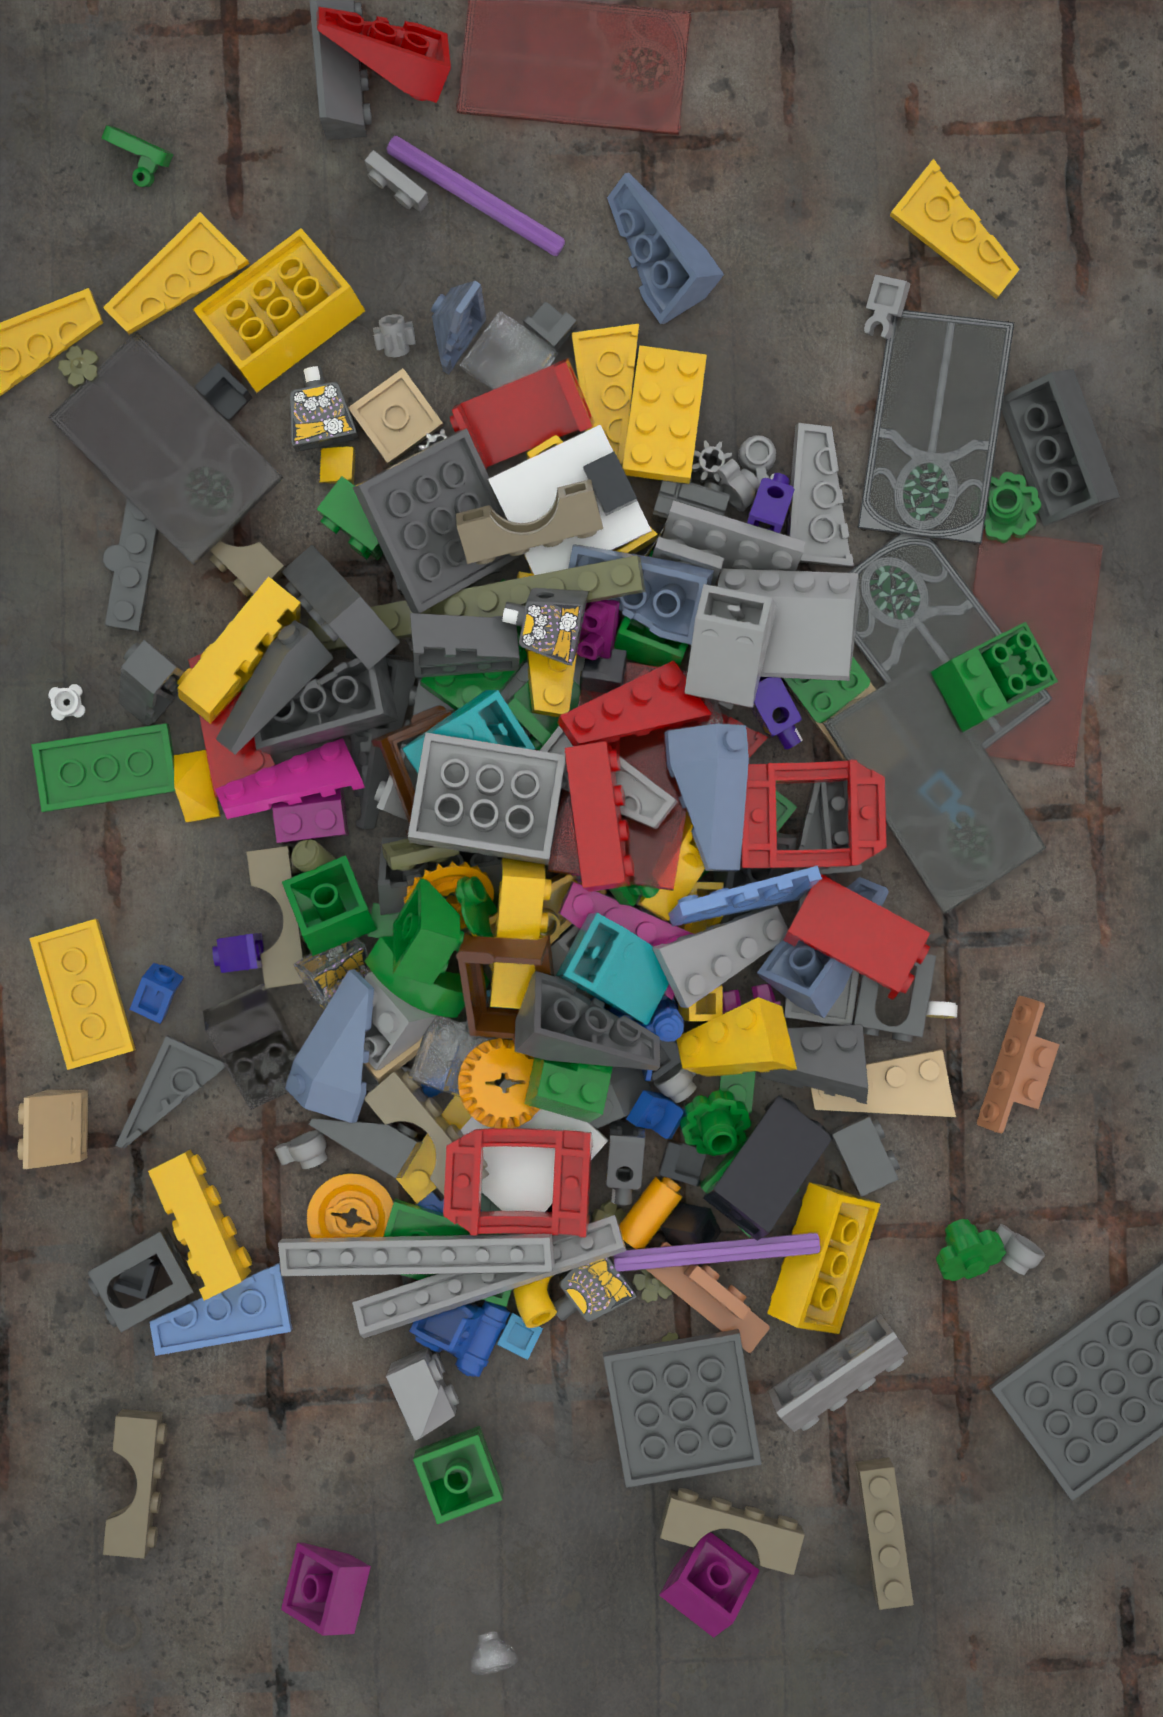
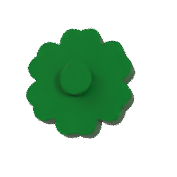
[970,472,1041,543]
[680,1090,751,1156]
[936,1219,1006,1281]

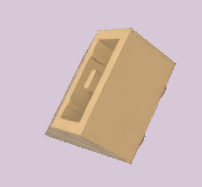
[18,1090,88,1169]

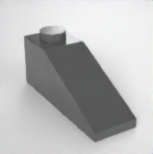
[308,1119,423,1178]

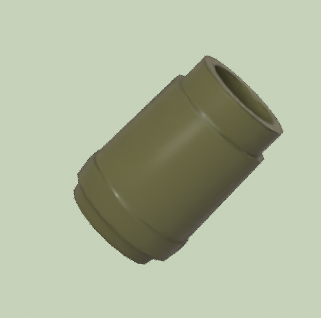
[292,839,336,873]

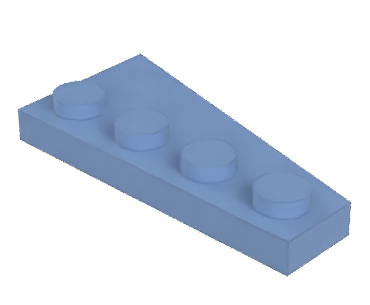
[668,866,822,927]
[149,1262,292,1356]

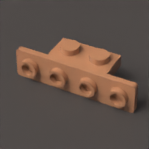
[977,996,1060,1134]
[646,1242,770,1353]

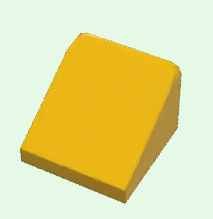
[320,446,355,485]

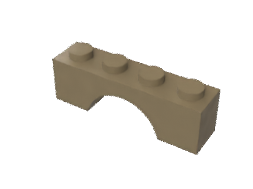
[456,479,603,565]
[158,480,285,597]
[247,846,314,988]
[364,1068,489,1195]
[103,1409,167,1559]
[855,1457,914,1610]
[659,1488,805,1575]

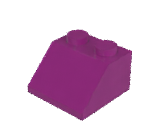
[272,787,349,844]
[659,1532,760,1638]
[281,1543,371,1636]

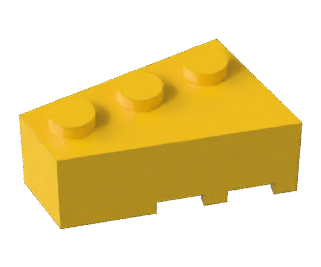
[676,997,797,1077]

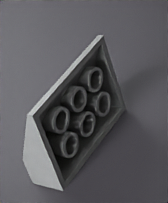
[717,568,860,681]
[408,732,566,865]
[768,1314,908,1432]

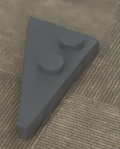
[116,1035,228,1148]

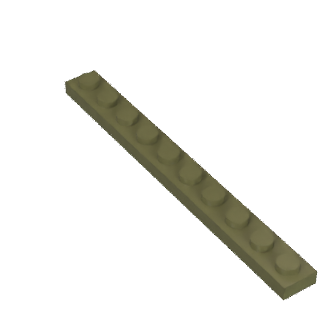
[308,555,645,652]

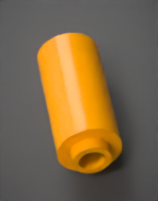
[619,1176,683,1249]

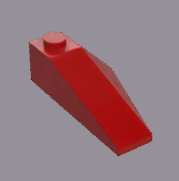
[316,7,451,103]

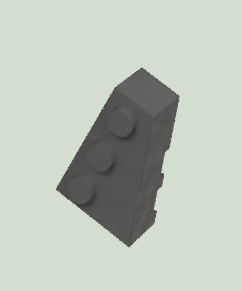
[410,613,519,678]
[119,640,186,726]
[791,781,862,874]

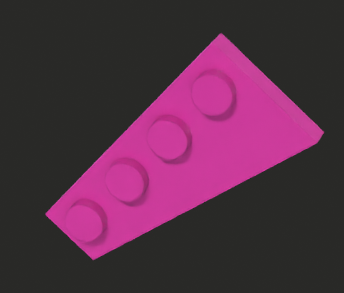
[215,738,365,819]
[558,881,693,1000]

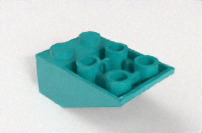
[402,690,535,773]
[556,912,669,1026]

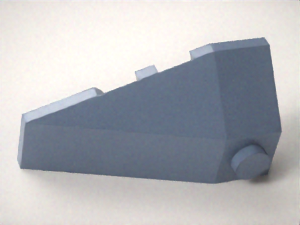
[607,173,724,324]
[431,281,486,375]
[568,544,714,645]
[665,724,749,871]
[757,877,889,1018]
[285,969,374,1123]

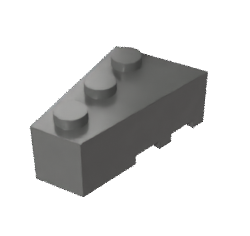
[760,1024,868,1104]

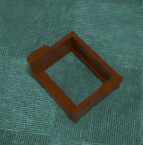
[371,705,455,838]
[456,932,555,1044]

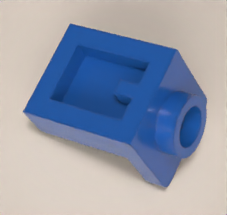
[129,963,184,1024]
[626,1090,686,1139]

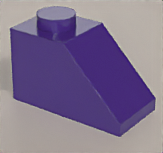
[212,933,265,973]

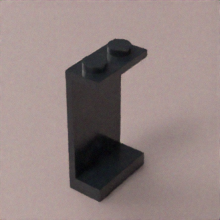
[702,1095,833,1241]

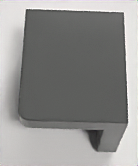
[523,302,577,354]

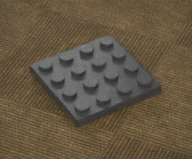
[353,428,523,614]
[603,1329,762,1488]

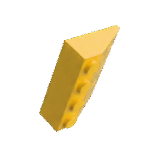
[193,228,365,393]

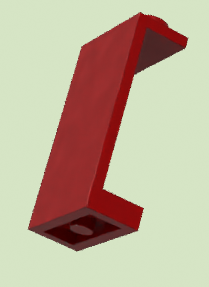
[450,358,595,469]
[783,874,931,1000]

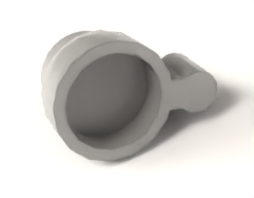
[738,435,776,483]
[717,459,760,512]
[654,1062,697,1103]
[274,1130,328,1169]
[995,1224,1045,1275]

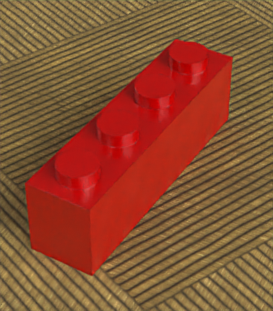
[565,741,635,892]

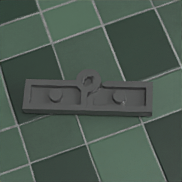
[103,494,163,632]

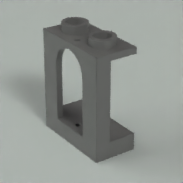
[852,954,936,1042]
[88,1227,199,1332]

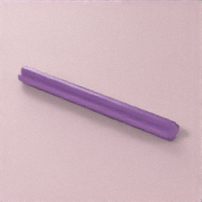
[386,136,565,256]
[614,1233,820,1272]

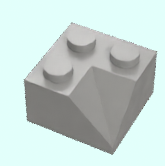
[386,1347,459,1440]

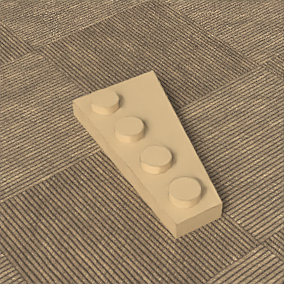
[809,1049,956,1117]

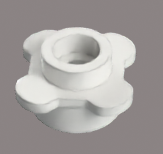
[48,684,85,721]

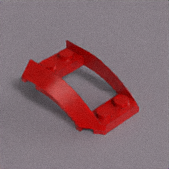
[740,760,887,868]
[443,1128,593,1238]

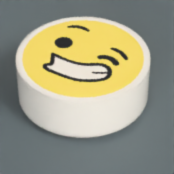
[926,1001,958,1018]

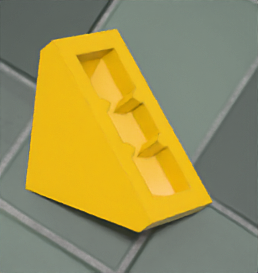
[174,750,221,823]

